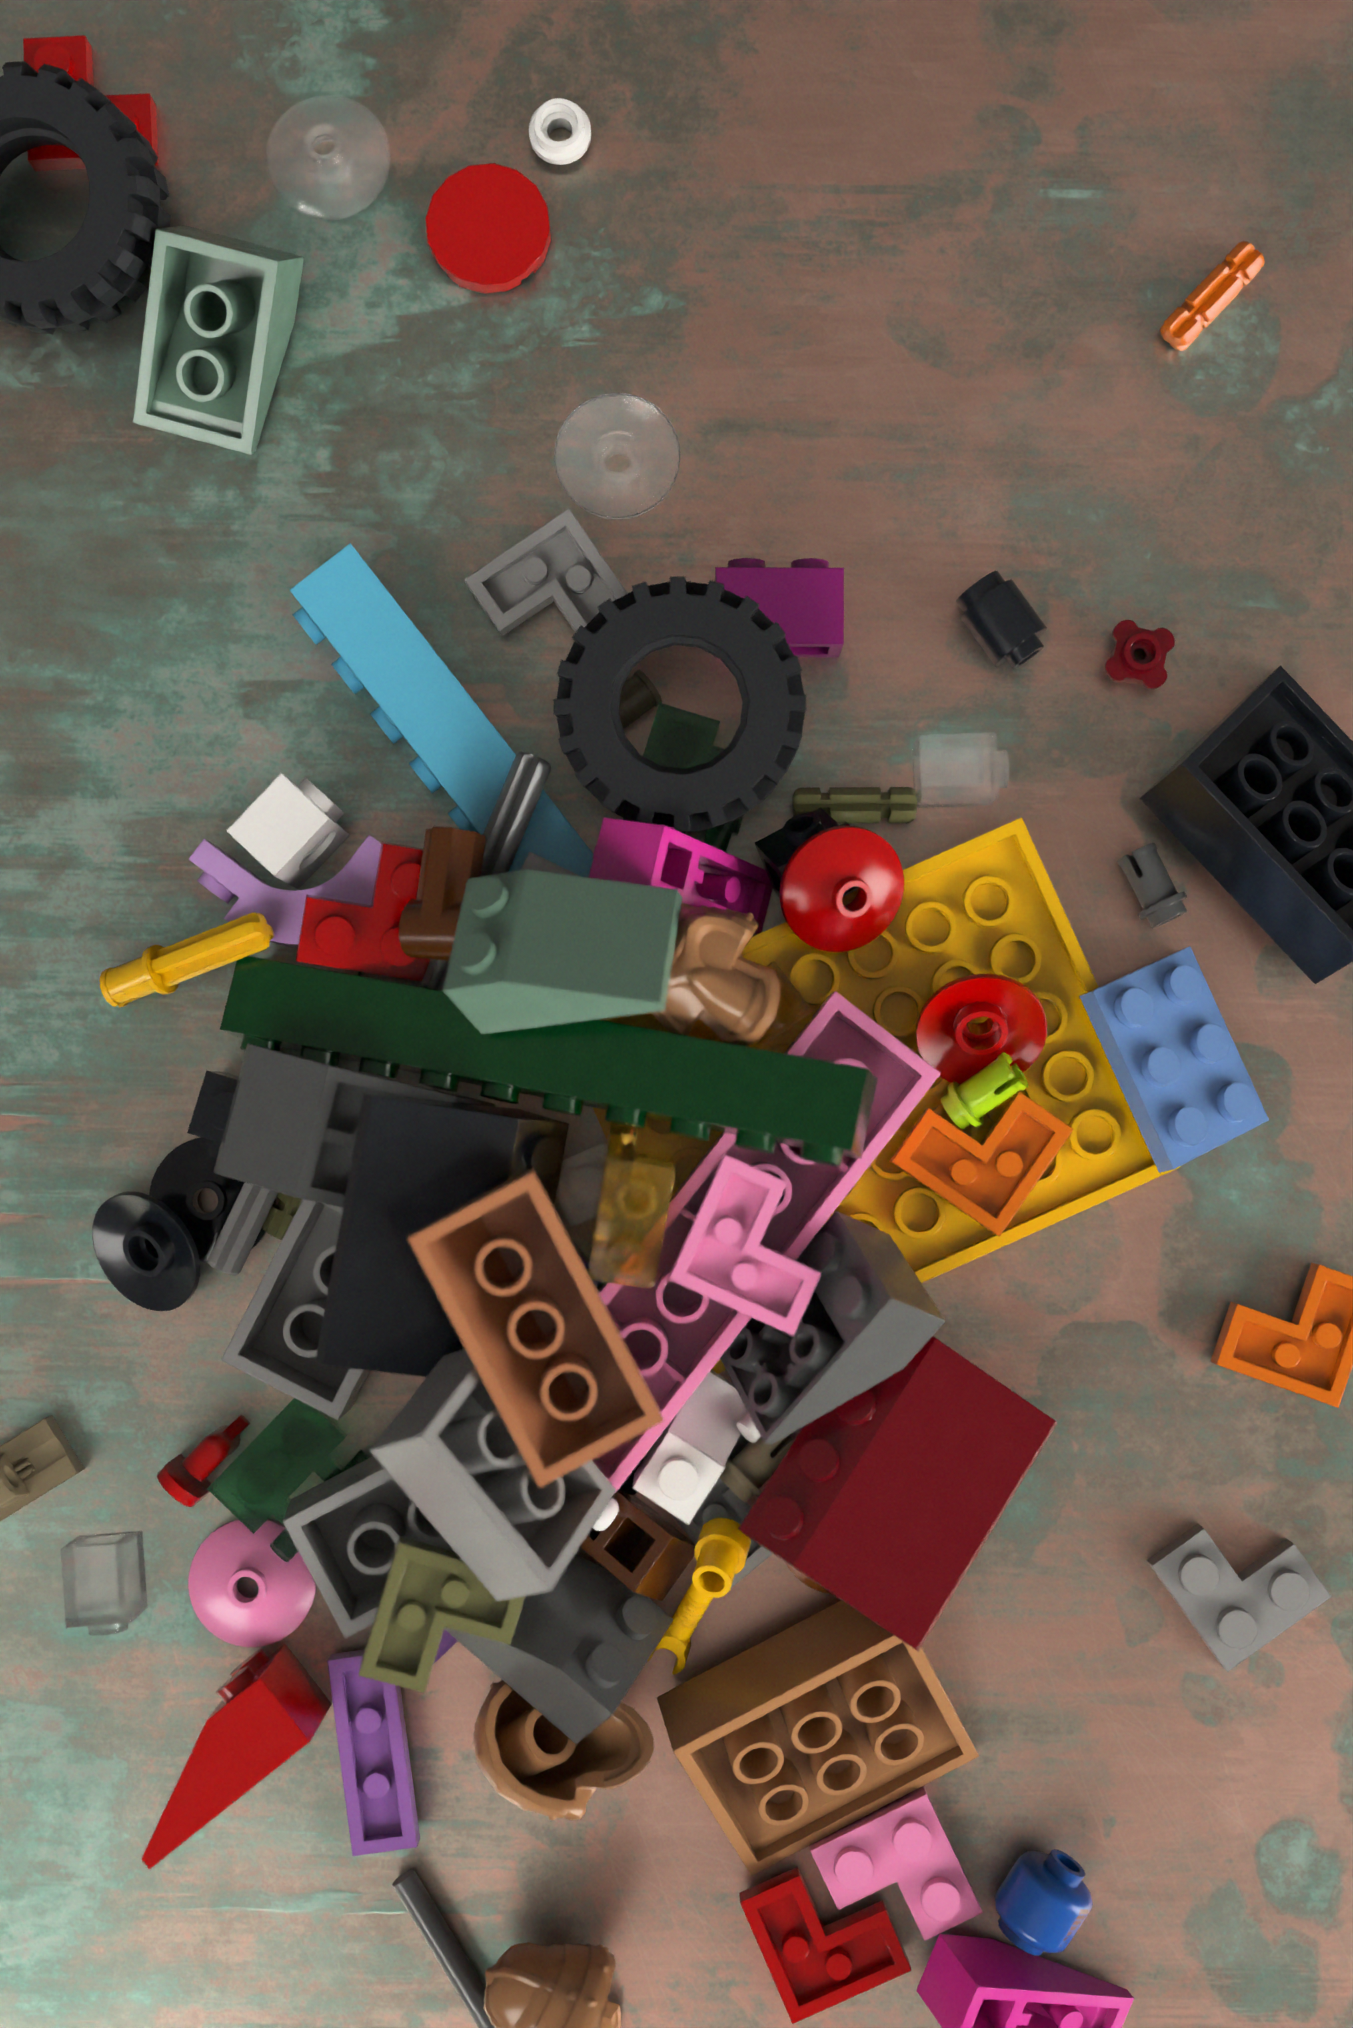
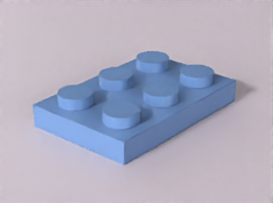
[1079,946,1269,1173]

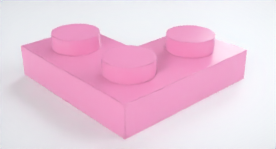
[669,1154,822,1336]
[809,1786,983,1941]

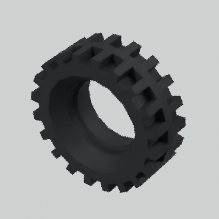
[553,577,806,832]

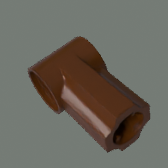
[399,826,486,961]

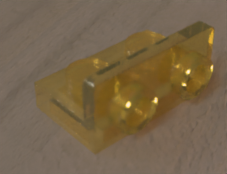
[588,1124,675,1288]

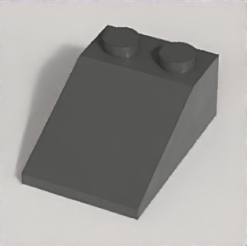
[444,1554,674,1744]

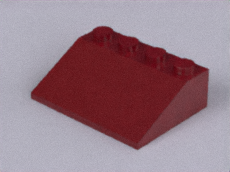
[738,1336,1057,1652]

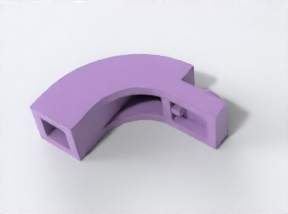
[189,835,381,948]

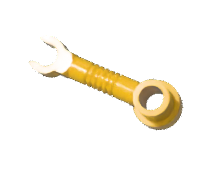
[647,1518,751,1675]

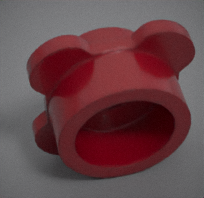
[1105,620,1175,690]

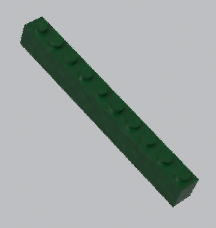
[220,956,877,1167]

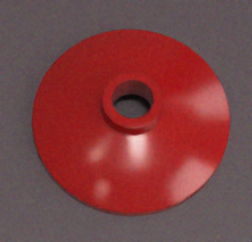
[780,825,904,952]
[916,974,1047,1084]

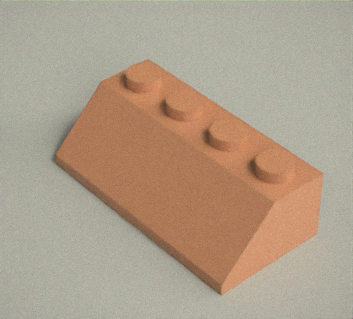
[407,1167,664,1488]

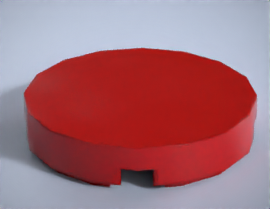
[426,163,551,294]

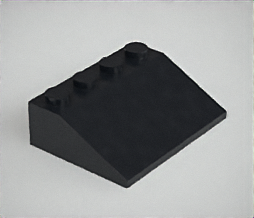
[1140,665,1353,984]
[315,1093,569,1377]

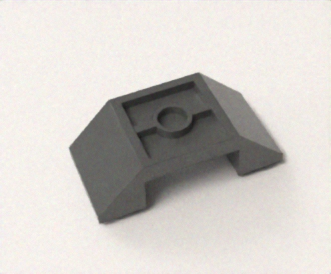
[214,1043,496,1208]

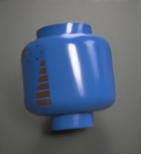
[994,1849,1093,1955]

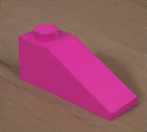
[589,817,773,934]
[916,1934,1134,2028]

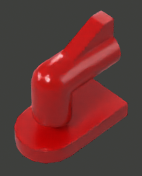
[157,1414,250,1507]

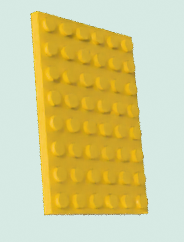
[592,817,1180,1374]

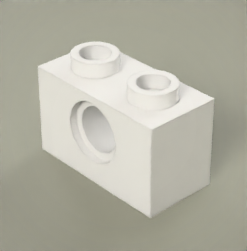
[226,773,349,889]

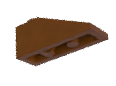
[580,1488,695,1601]

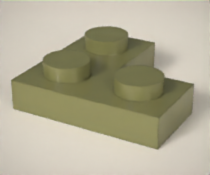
[358,1536,525,1693]

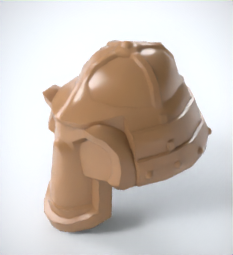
[652,903,780,1046]
[472,1680,654,1821]
[484,1942,622,2028]

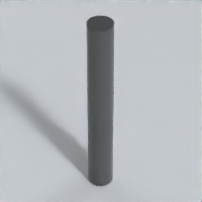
[392,1869,495,2028]

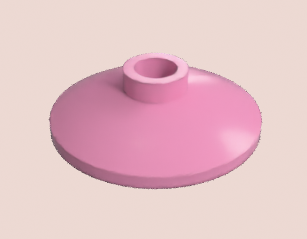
[188,1517,317,1647]

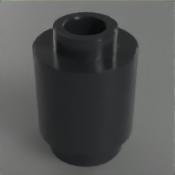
[956,571,1047,669]

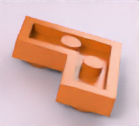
[890,1092,1073,1237]
[1210,1262,1353,1408]

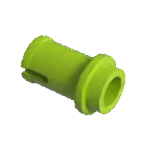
[941,1052,1028,1130]

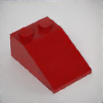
[141,1644,332,1870]

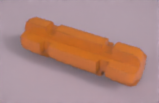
[1160,241,1265,351]

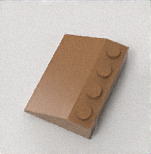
[656,1600,979,1876]

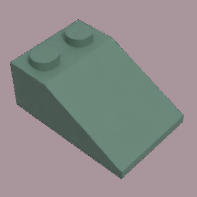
[133,225,304,455]
[443,869,682,1034]

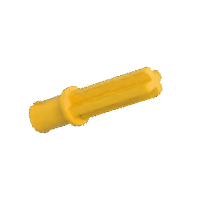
[99,912,274,1008]

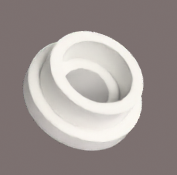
[529,98,591,165]

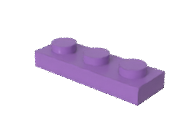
[327,1649,420,1856]

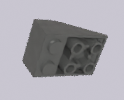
[720,1211,946,1445]

